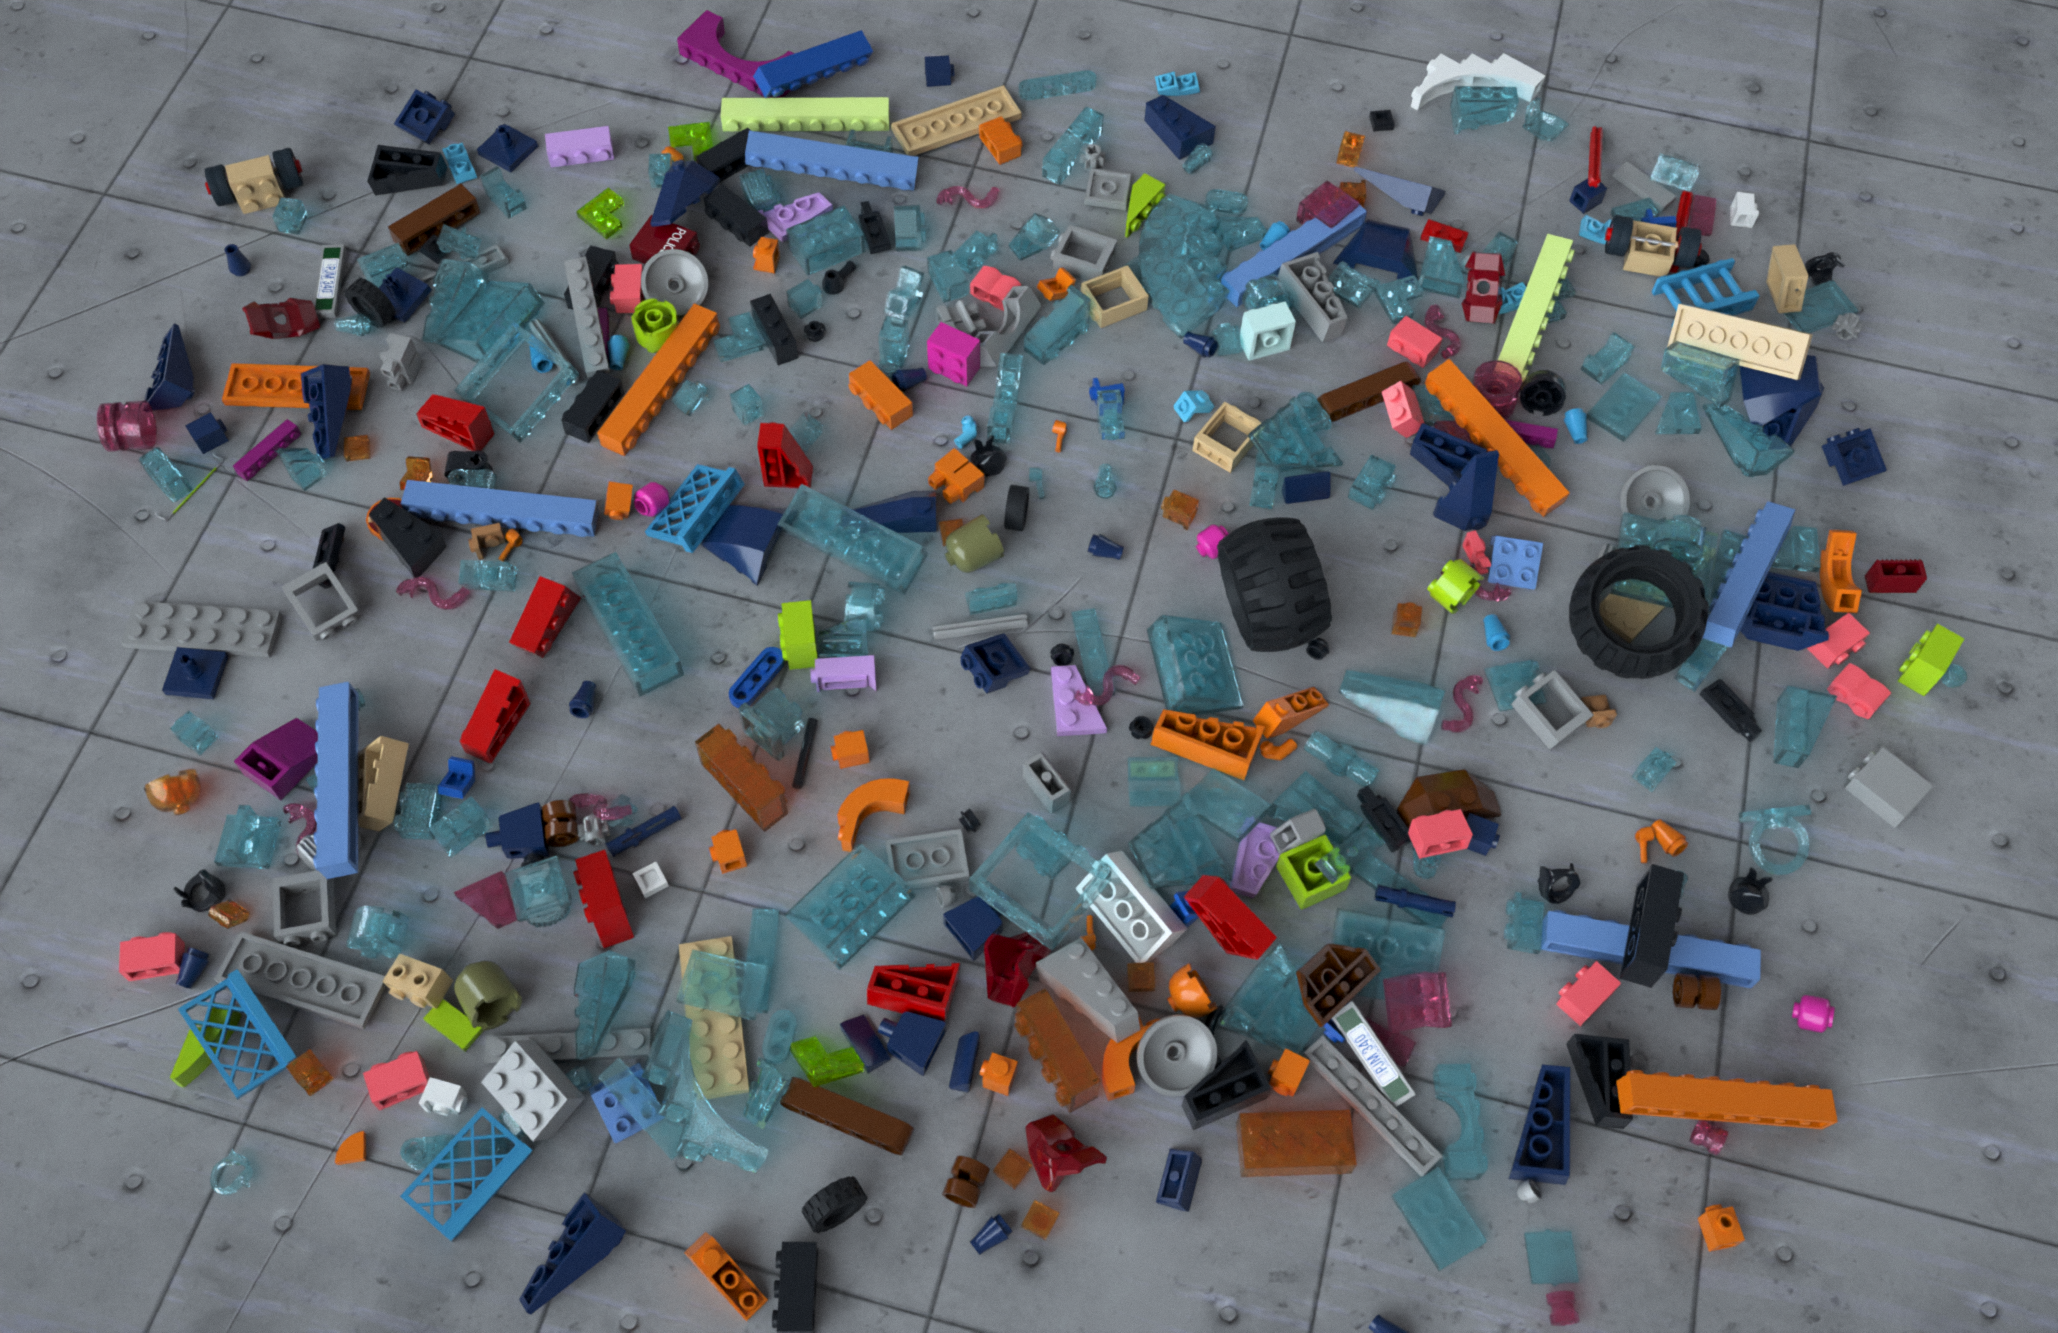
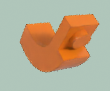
[1820,530,1862,613]
[837,778,910,852]
[1102,1017,1160,1101]

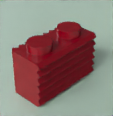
[1865,559,1927,593]

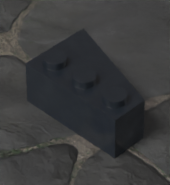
[367,145,448,196]
[369,497,446,581]
[1566,1034,1633,1129]
[1181,1040,1271,1130]

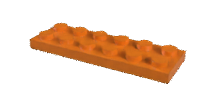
[222,363,370,410]

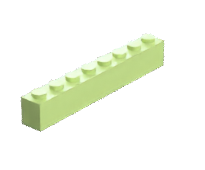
[721,97,890,132]
[1492,234,1575,391]

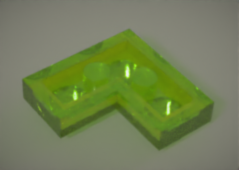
[668,122,713,161]
[576,188,624,240]
[790,1036,864,1087]

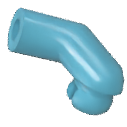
[954,416,977,448]

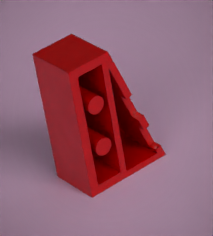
[416,394,495,451]
[757,422,813,489]
[509,576,581,658]
[459,669,531,764]
[573,849,634,948]
[1184,875,1277,960]
[867,963,960,1022]

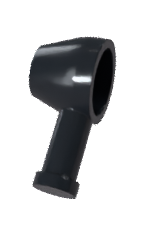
[822,260,856,295]

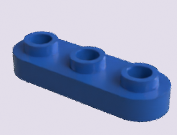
[729,647,785,709]

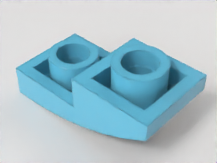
[1155,71,1200,96]
[442,143,477,184]
[1579,215,1612,244]
[1498,282,1526,314]

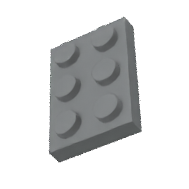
[885,829,970,892]

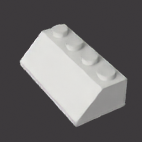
[1075,851,1188,967]

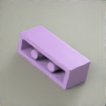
[545,126,614,168]

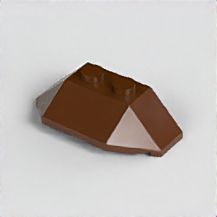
[1397,769,1501,829]
[1296,943,1381,1028]

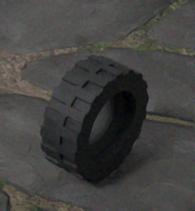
[344,278,396,328]
[801,1176,867,1233]

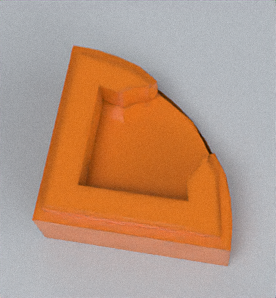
[335,1131,366,1165]

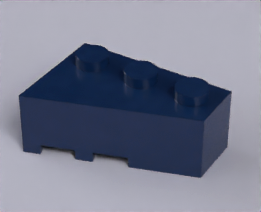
[1144,95,1216,160]
[1410,423,1487,487]

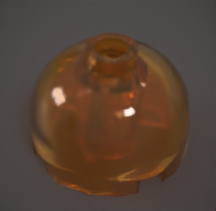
[144,769,201,815]

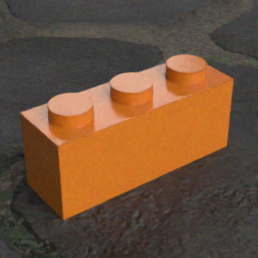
[848,360,913,430]

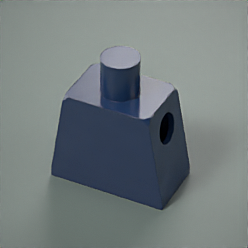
[485,802,549,859]
[943,896,1009,961]
[878,1011,947,1076]

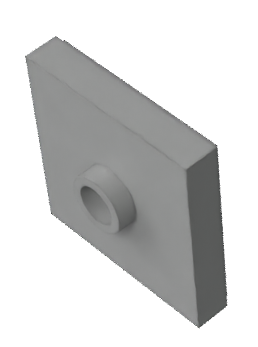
[1084,168,1132,210]

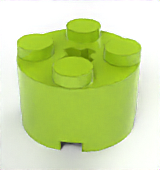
[631,298,679,353]
[1427,559,1484,614]

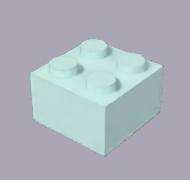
[1239,302,1296,361]

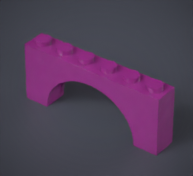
[677,10,795,98]

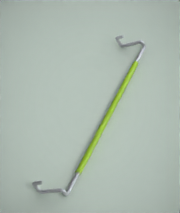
[154,453,224,521]

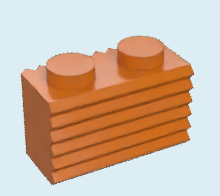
[979,116,1023,165]

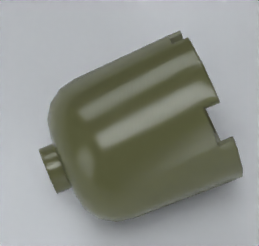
[944,514,1004,573]
[454,961,522,1031]

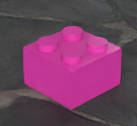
[927,322,980,386]

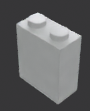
[1845,747,1933,828]

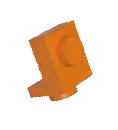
[1037,268,1076,301]

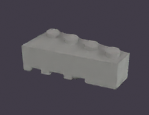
[1276,252,1348,342]
[1036,938,1140,1043]

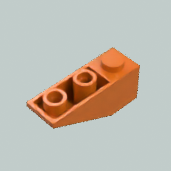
[1252,687,1329,739]
[684,1232,768,1321]

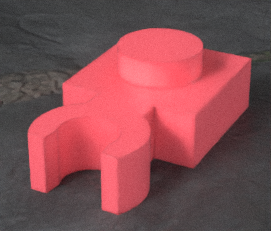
[1462,530,1491,575]

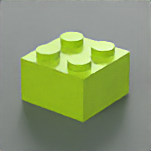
[778,600,818,670]
[1898,623,1965,696]
[1276,835,1351,910]

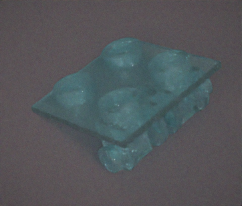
[1484,659,1547,712]

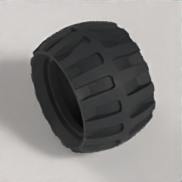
[1217,517,1332,652]
[1569,545,1708,679]

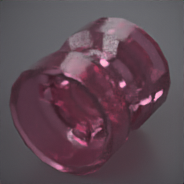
[1689,1120,1728,1156]
[1546,1291,1580,1326]

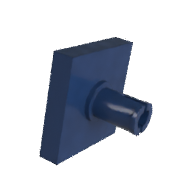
[477,123,538,173]
[379,267,432,323]
[162,647,229,700]

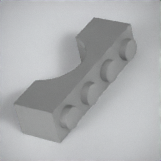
[975,286,1041,367]

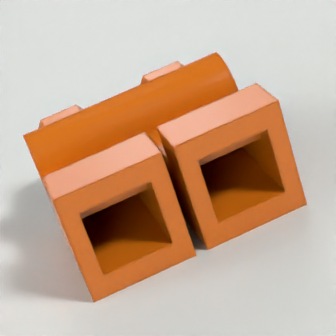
[928,448,984,504]

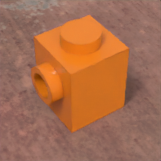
[604,481,633,520]
[830,730,869,769]
[709,829,747,874]
[1267,1048,1310,1097]
[979,1052,1018,1096]
[1697,1204,1745,1252]

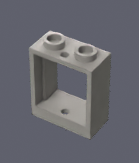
[1050,225,1117,281]
[282,562,360,641]
[1511,669,1594,750]
[272,870,336,947]

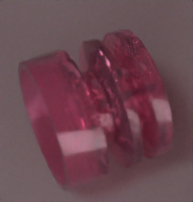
[1472,360,1522,419]
[97,400,157,452]

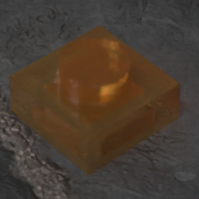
[344,435,370,462]
[939,519,963,546]
[208,899,250,929]
[1127,962,1156,992]
[993,1148,1032,1190]
[1021,1200,1060,1241]

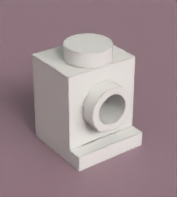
[1730,192,1759,228]
[419,1077,468,1116]

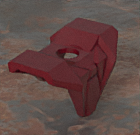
[1461,251,1505,324]
[242,298,320,339]
[984,930,1057,1008]
[1025,1114,1107,1192]

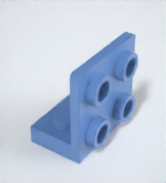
[1487,536,1543,590]
[589,1063,665,1143]

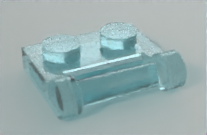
[1327,261,1380,309]

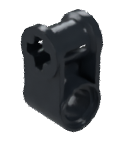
[444,450,493,482]

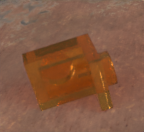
[399,456,433,490]

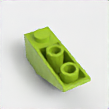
[1125,173,1166,238]

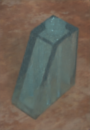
[1417,236,1464,298]

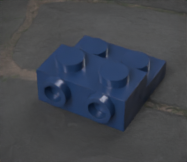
[394,89,455,145]
[1822,428,1887,486]
[960,633,1031,694]

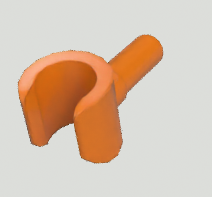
[1052,420,1067,453]
[498,529,523,562]
[1635,827,1654,863]
[1080,915,1096,950]

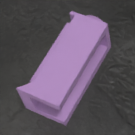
[810,655,876,692]

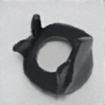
[1805,252,1845,286]
[971,435,1007,477]
[1537,863,1581,904]
[1728,867,1773,915]
[173,869,226,912]

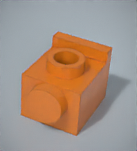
[753,237,780,274]

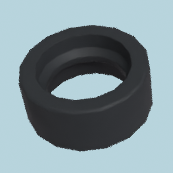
[1004,485,1029,531]

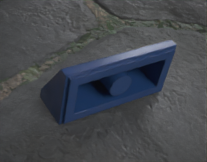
[1282,471,1331,504]
[840,1014,891,1074]
[949,1031,980,1092]
[1156,1149,1202,1212]

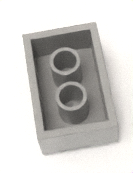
[481,1040,585,1141]

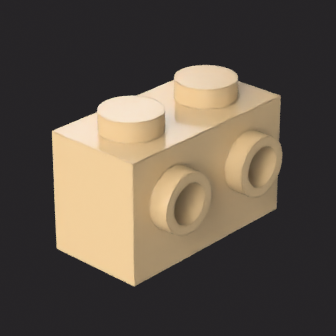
[382,954,454,1009]

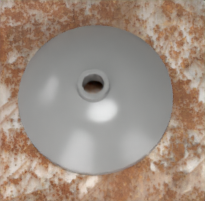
[641,249,708,316]
[1620,465,1690,536]
[1137,1015,1217,1096]

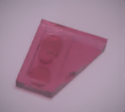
[454,871,522,929]

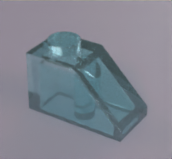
[276,448,328,491]

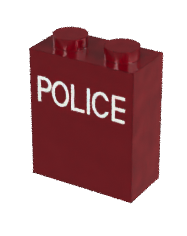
[629,215,700,264]

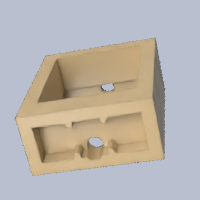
[1766,244,1808,313]
[1079,265,1149,328]
[1192,402,1263,473]

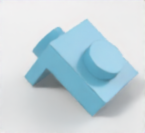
[1173,390,1215,422]

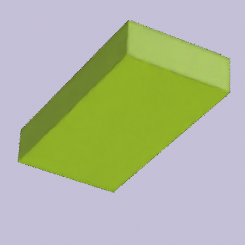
[423,999,483,1052]

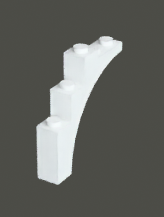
[1411,53,1545,110]

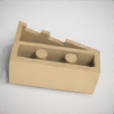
[358,736,409,832]

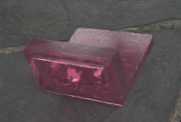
[1296,180,1359,228]
[1383,971,1452,1033]

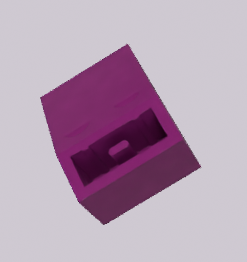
[234,717,318,801]

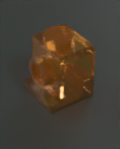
[1336,131,1365,168]
[1333,180,1366,207]
[1161,489,1199,530]
[1391,602,1422,637]
[286,1049,334,1096]

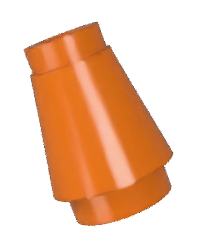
[1650,819,1688,857]

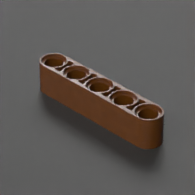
[1315,362,1421,423]
[780,1077,914,1155]

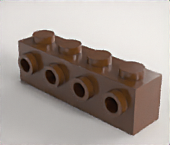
[388,184,481,256]

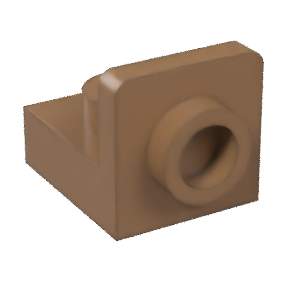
[468,523,506,560]
[1580,695,1617,728]

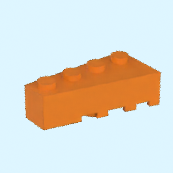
[1151,709,1265,781]

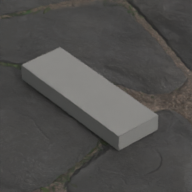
[1612,161,1677,212]

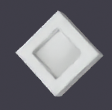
[632,862,669,898]

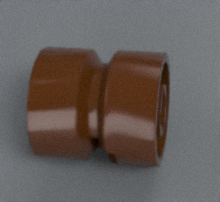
[542,800,579,847]
[1672,973,1721,1011]
[942,1156,990,1208]

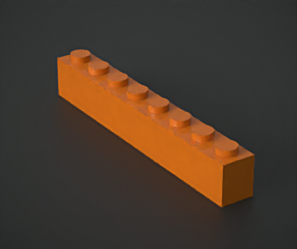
[597,303,720,456]
[1425,359,1570,517]
[1616,1070,1838,1129]

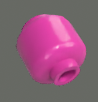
[634,482,669,517]
[1195,524,1229,559]
[1792,995,1835,1033]

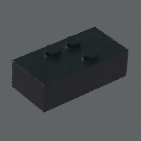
[1620,864,1684,988]

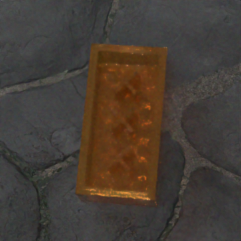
[695,724,788,832]
[1014,988,1101,1113]
[1236,1110,1357,1177]

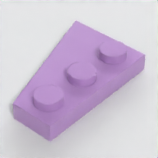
[758,192,833,243]
[1051,665,1107,736]
[1229,818,1280,898]

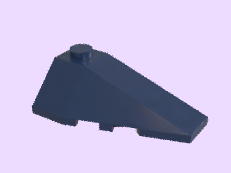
[143,323,195,411]
[842,490,937,534]

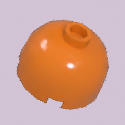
[1167,963,1218,1018]

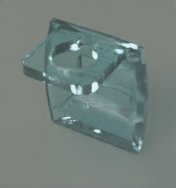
[1522,97,1569,142]

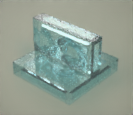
[214,805,281,869]

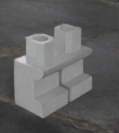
[936,300,986,337]
[379,333,423,390]

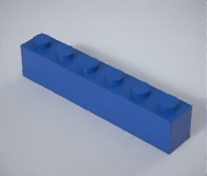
[753,30,874,98]

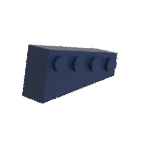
[1509,1064,1570,1185]

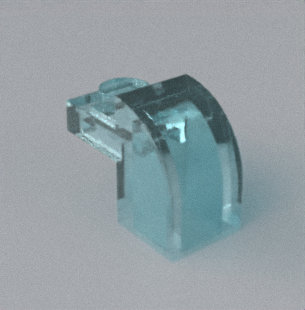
[884,265,924,320]
[1097,389,1125,440]

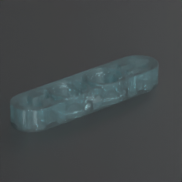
[1019,70,1097,100]

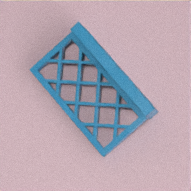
[645,464,745,553]
[178,969,299,1100]
[400,1107,533,1242]

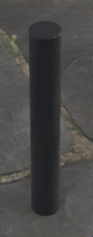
[792,718,818,789]

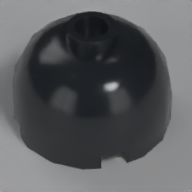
[1520,370,1566,416]

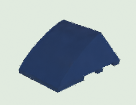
[1333,219,1418,284]
[1740,355,1822,433]
[701,505,795,586]
[1740,572,1829,651]

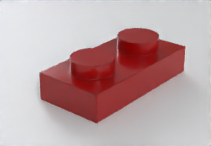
[1420,219,1469,253]

